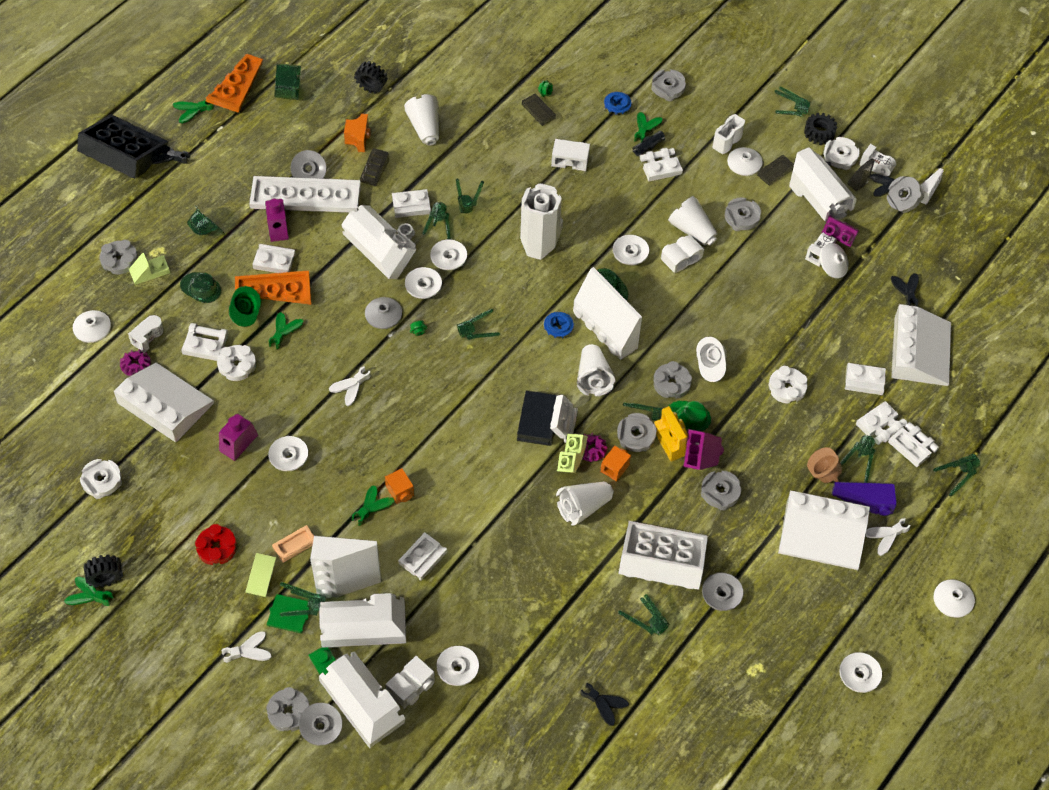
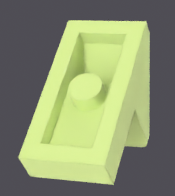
[129,253,170,285]

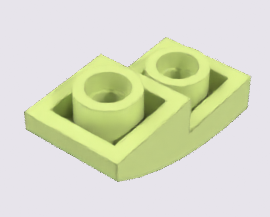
[557,434,588,473]
[246,553,276,597]

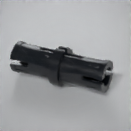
[632,130,665,156]

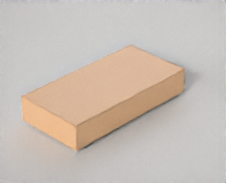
[272,525,314,563]

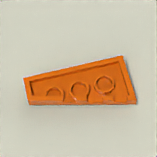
[206,54,263,113]
[235,271,311,305]

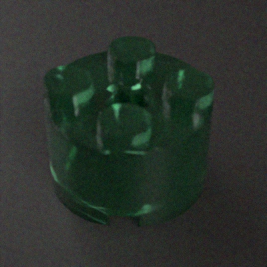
[274,63,301,100]

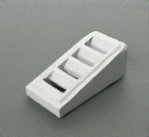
[921,168,944,204]

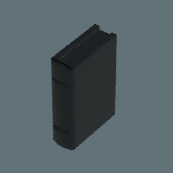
[517,390,559,446]

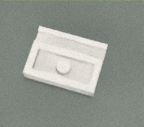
[392,189,431,218]
[253,244,295,273]
[845,363,886,395]
[550,395,578,443]
[398,532,447,580]

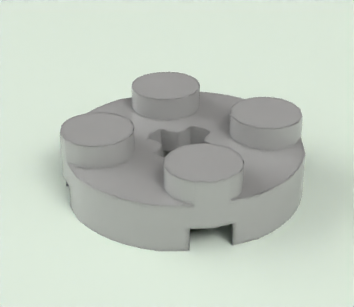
[651,69,686,101]
[887,176,924,213]
[725,198,761,231]
[100,240,138,275]
[653,361,692,399]
[617,413,656,452]
[701,471,741,510]
[266,687,309,732]

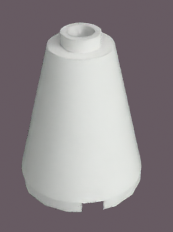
[404,94,439,145]
[668,196,717,246]
[577,344,615,396]
[556,481,613,525]

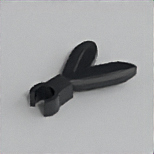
[153,145,190,164]
[869,174,907,197]
[891,273,919,307]
[580,683,629,726]

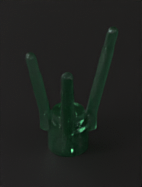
[774,87,811,117]
[455,178,484,214]
[422,202,451,240]
[457,309,500,340]
[623,402,664,431]
[840,435,876,483]
[933,454,980,497]
[280,582,326,617]
[618,594,670,636]

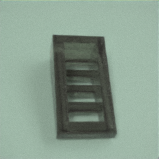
[360,148,389,186]
[847,158,875,191]

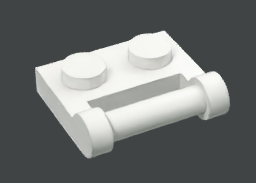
[182,323,228,361]

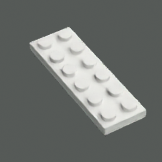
[250,176,361,212]

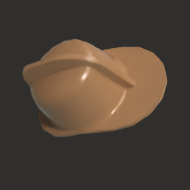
[807,447,842,483]

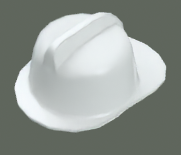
[696,337,727,382]

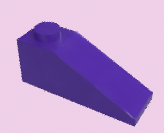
[832,482,896,516]

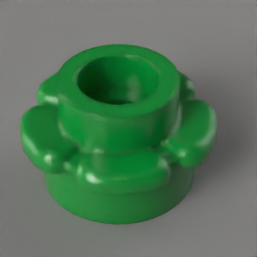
[538,80,553,97]
[410,320,428,336]

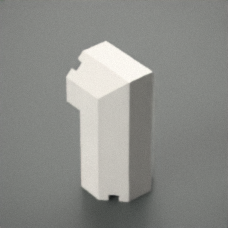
[789,147,857,222]
[520,183,563,260]
[342,205,416,279]
[320,593,406,647]
[319,651,405,748]

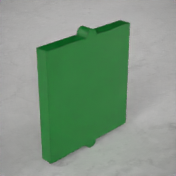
[266,594,311,634]

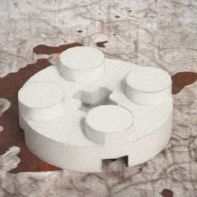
[823,137,859,170]
[217,345,256,381]
[768,366,807,403]
[80,459,122,499]

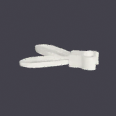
[329,366,371,406]
[865,518,910,556]
[221,632,271,663]

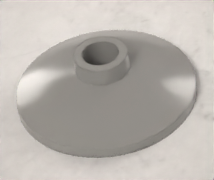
[291,150,326,179]
[365,297,402,329]
[702,573,743,611]
[299,703,342,746]

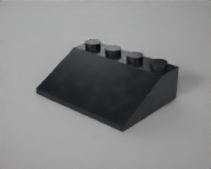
[77,114,169,179]

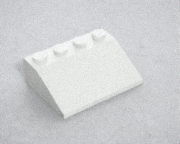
[573,267,642,360]
[892,304,951,386]
[114,363,214,443]
[778,490,870,570]
[618,521,708,590]
[310,536,381,598]

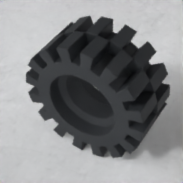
[354,61,388,94]
[804,113,837,145]
[83,555,123,587]

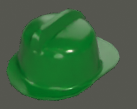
[229,286,261,327]
[669,400,711,432]

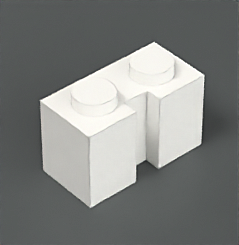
[551,139,590,171]
[386,656,434,709]

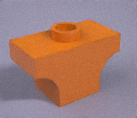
[344,114,370,152]

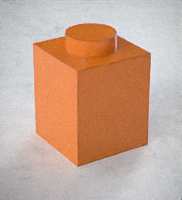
[600,446,631,482]
[385,468,414,504]

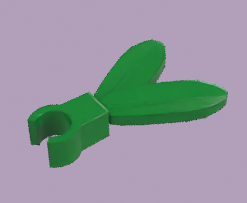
[172,99,214,124]
[634,112,662,142]
[269,312,303,350]
[352,486,394,526]
[64,577,114,606]

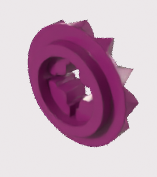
[120,349,151,376]
[582,432,607,462]

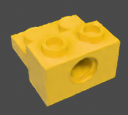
[654,406,688,462]

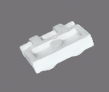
[640,148,683,181]
[856,401,907,445]
[888,422,939,467]

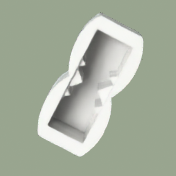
[712,114,745,154]
[661,235,704,273]

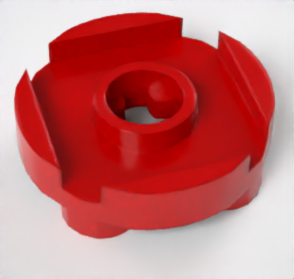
[195,524,237,565]

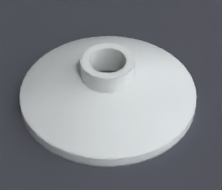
[727,147,762,176]
[613,235,649,265]
[430,240,467,270]
[820,243,848,278]
[405,267,442,299]
[73,310,111,343]
[269,436,308,471]
[934,580,975,618]
[437,646,479,686]
[839,653,882,693]

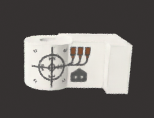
[860,144,896,176]
[805,232,837,267]
[128,315,163,352]

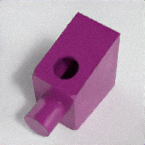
[265,198,289,242]
[219,414,258,461]
[684,430,724,470]

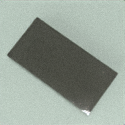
[522,93,556,126]
[757,155,794,186]

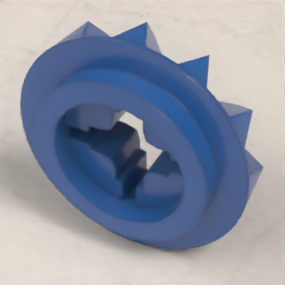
[604,92,631,115]
[544,312,574,338]

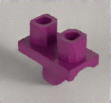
[822,216,859,247]

